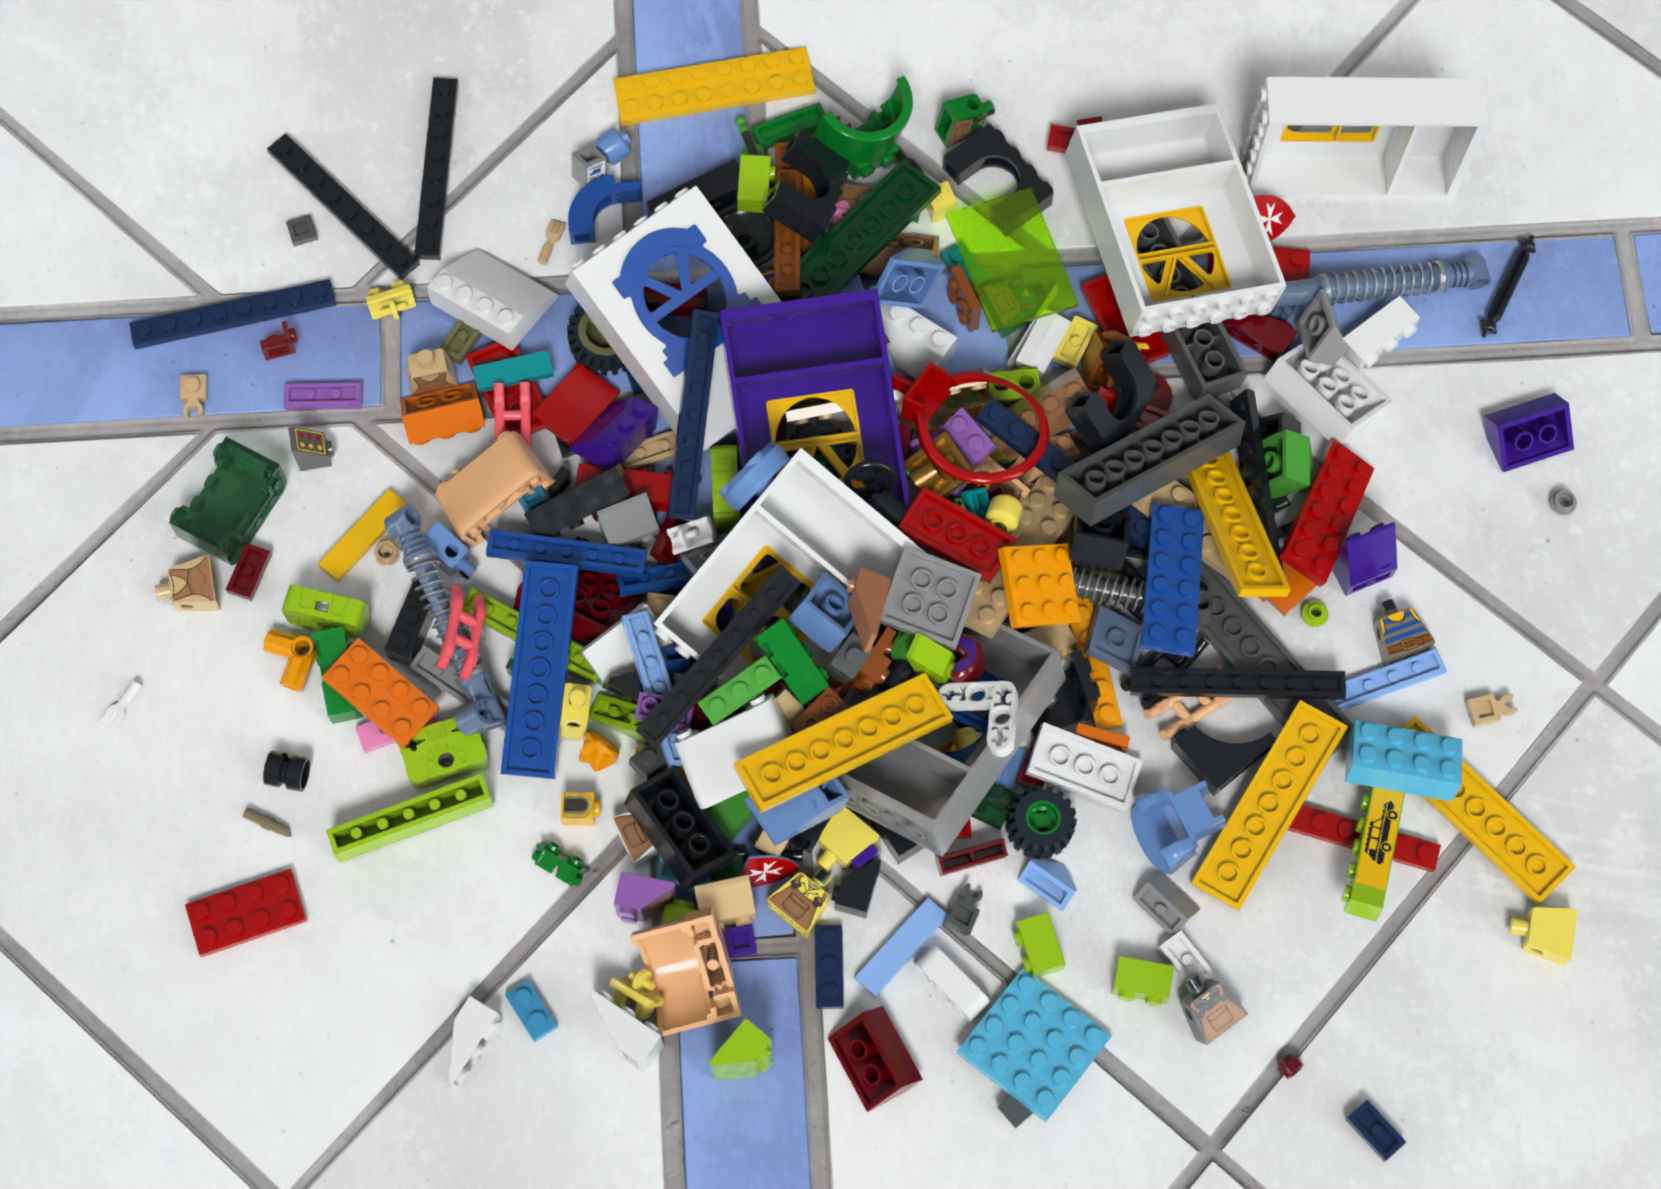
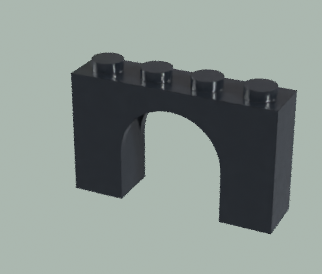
[943,123,1054,238]
[762,130,850,243]
[1065,339,1160,455]

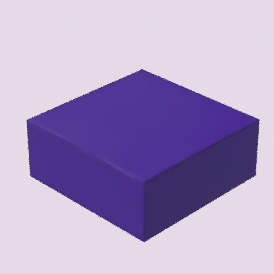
[850,844,879,871]
[725,925,757,958]

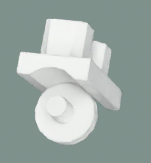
[667,516,718,555]

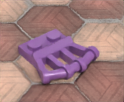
[909,407,998,498]

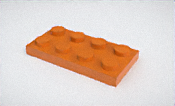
[321,638,440,749]

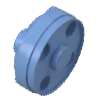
[718,440,791,512]

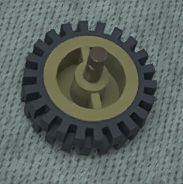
[567,306,627,376]

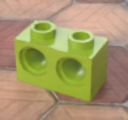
[986,367,1041,408]

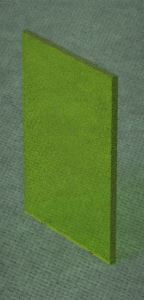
[946,188,1079,333]

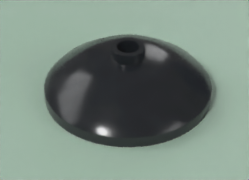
[717,204,775,267]

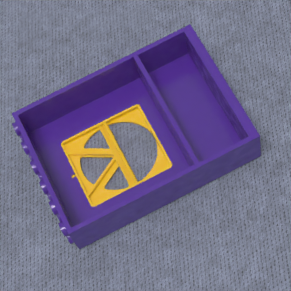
[719,288,911,511]

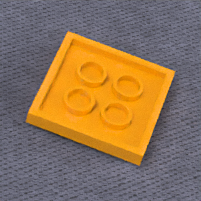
[998,544,1081,629]

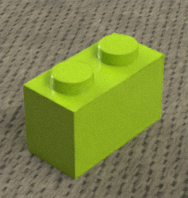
[737,154,776,213]
[1012,912,1066,978]
[1111,956,1174,1006]

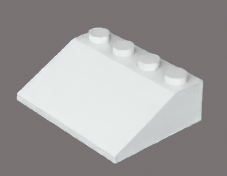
[427,249,558,351]
[1264,344,1392,445]

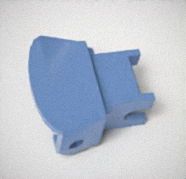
[1132,780,1227,875]

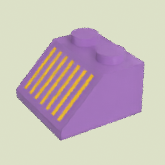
[614,872,678,924]

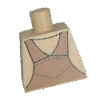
[406,348,458,396]
[155,555,220,612]

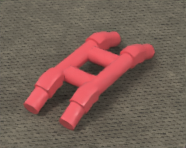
[493,382,532,449]
[436,584,487,681]

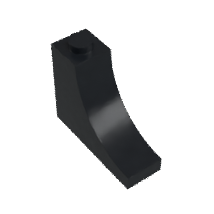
[1171,725,1276,796]

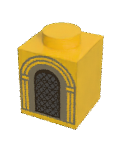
[560,792,601,826]

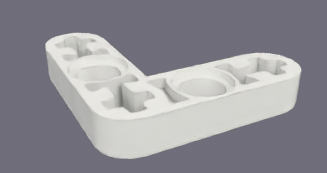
[938,681,1019,757]

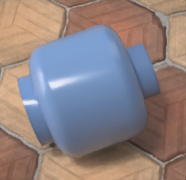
[595,128,632,165]

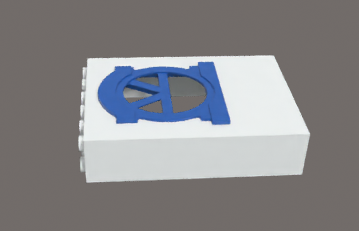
[565,186,781,454]

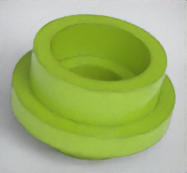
[1302,601,1329,627]

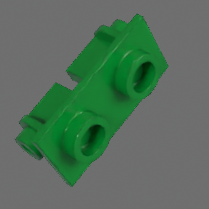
[531,841,590,887]

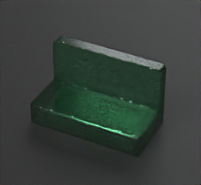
[971,783,1018,830]

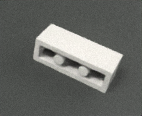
[1344,296,1420,370]

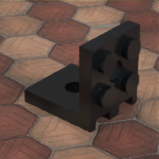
[1030,650,1100,736]

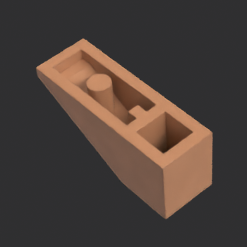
[846,567,891,653]

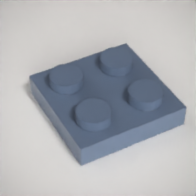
[1084,605,1141,675]

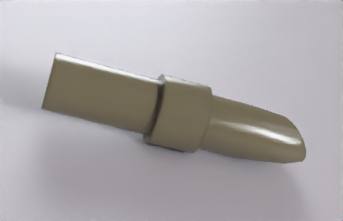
[243,807,291,837]

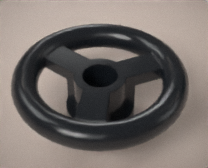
[843,459,897,499]

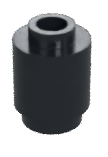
[868,490,908,528]
[878,659,915,693]

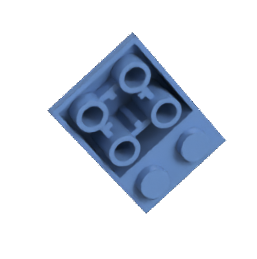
[744,777,850,846]

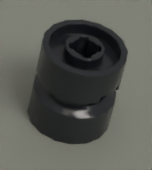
[263,750,311,792]

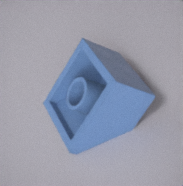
[787,572,854,654]

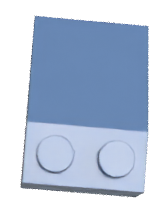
[875,247,945,309]

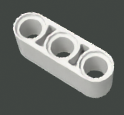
[914,946,990,1022]

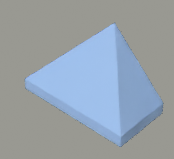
[1018,858,1077,912]

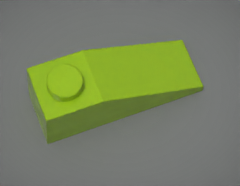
[589,693,650,744]

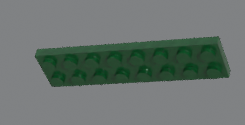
[771,159,941,302]

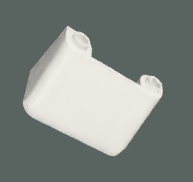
[673,693,794,809]

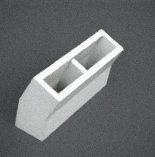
[1016,309,1071,379]

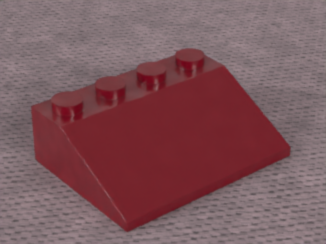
[513,569,645,646]

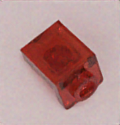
[259,321,298,361]

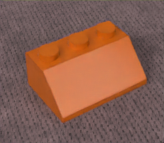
[400,381,486,445]

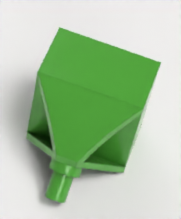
[1262,429,1314,500]

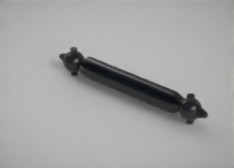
[1480,235,1536,338]

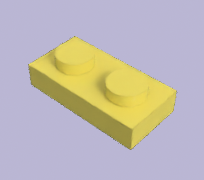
[1053,315,1098,369]

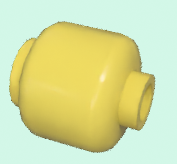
[985,494,1023,533]

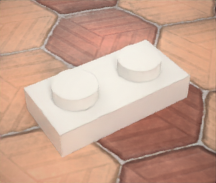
[1158,930,1216,983]

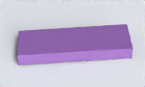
[283,382,363,410]

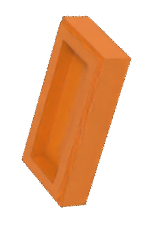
[1075,723,1130,753]

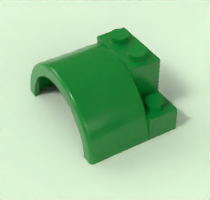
[813,76,913,181]

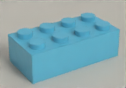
[1345,719,1463,801]

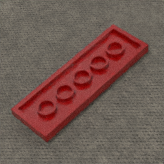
[1279,439,1375,587]

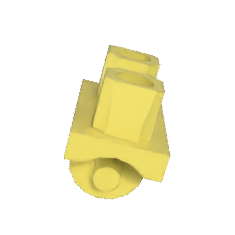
[365,280,417,321]
[609,969,665,1019]

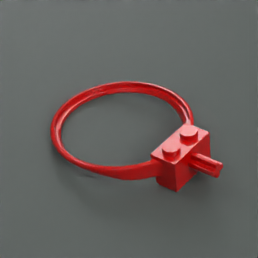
[892,363,1049,484]

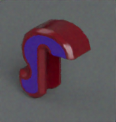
[944,635,986,683]

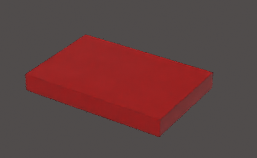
[531,362,620,446]

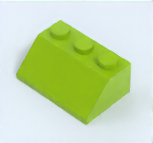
[709,1018,774,1081]

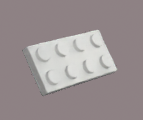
[1025,722,1143,812]

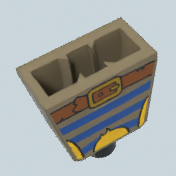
[1373,599,1435,666]

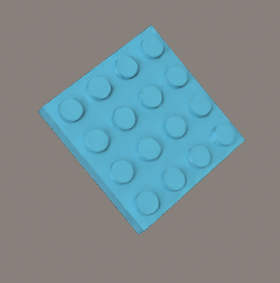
[956,968,1112,1123]

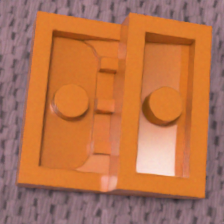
[1258,549,1317,617]

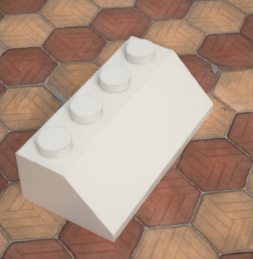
[869,285,957,381]

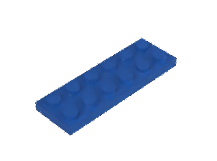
[1140,502,1204,657]

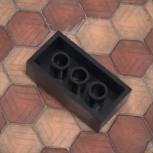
[624,765,737,891]

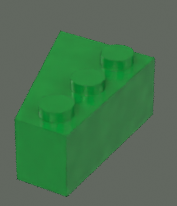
[753,618,829,705]
[311,626,364,724]

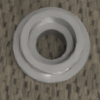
[1550,490,1577,515]

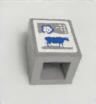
[571,144,607,187]

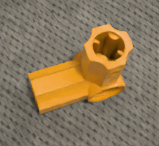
[263,629,318,692]

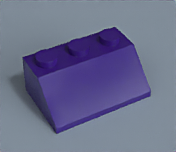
[1484,393,1574,472]
[569,396,658,471]

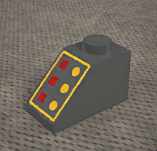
[288,427,334,471]

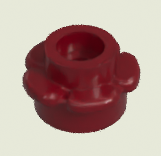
[1278,1054,1304,1079]

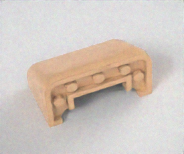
[435,431,556,547]

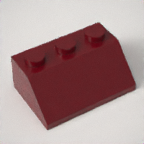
[827,1006,923,1112]

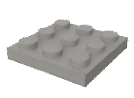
[880,545,982,651]

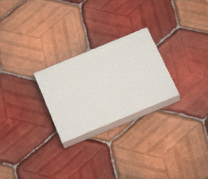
[580,602,674,694]

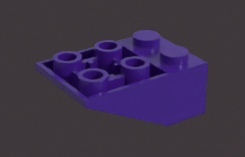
[1332,522,1398,596]

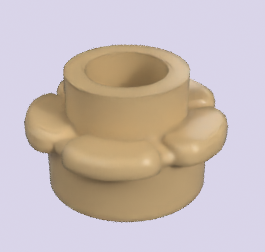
[374,541,400,566]

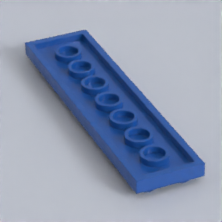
[500,561,580,780]

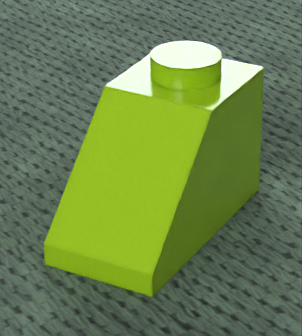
[906,632,958,686]

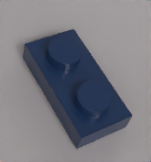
[1345,1100,1407,1162]

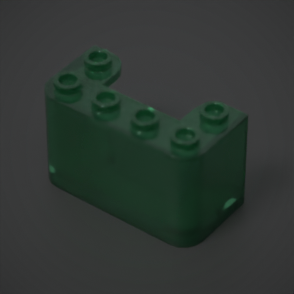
[169,437,287,566]

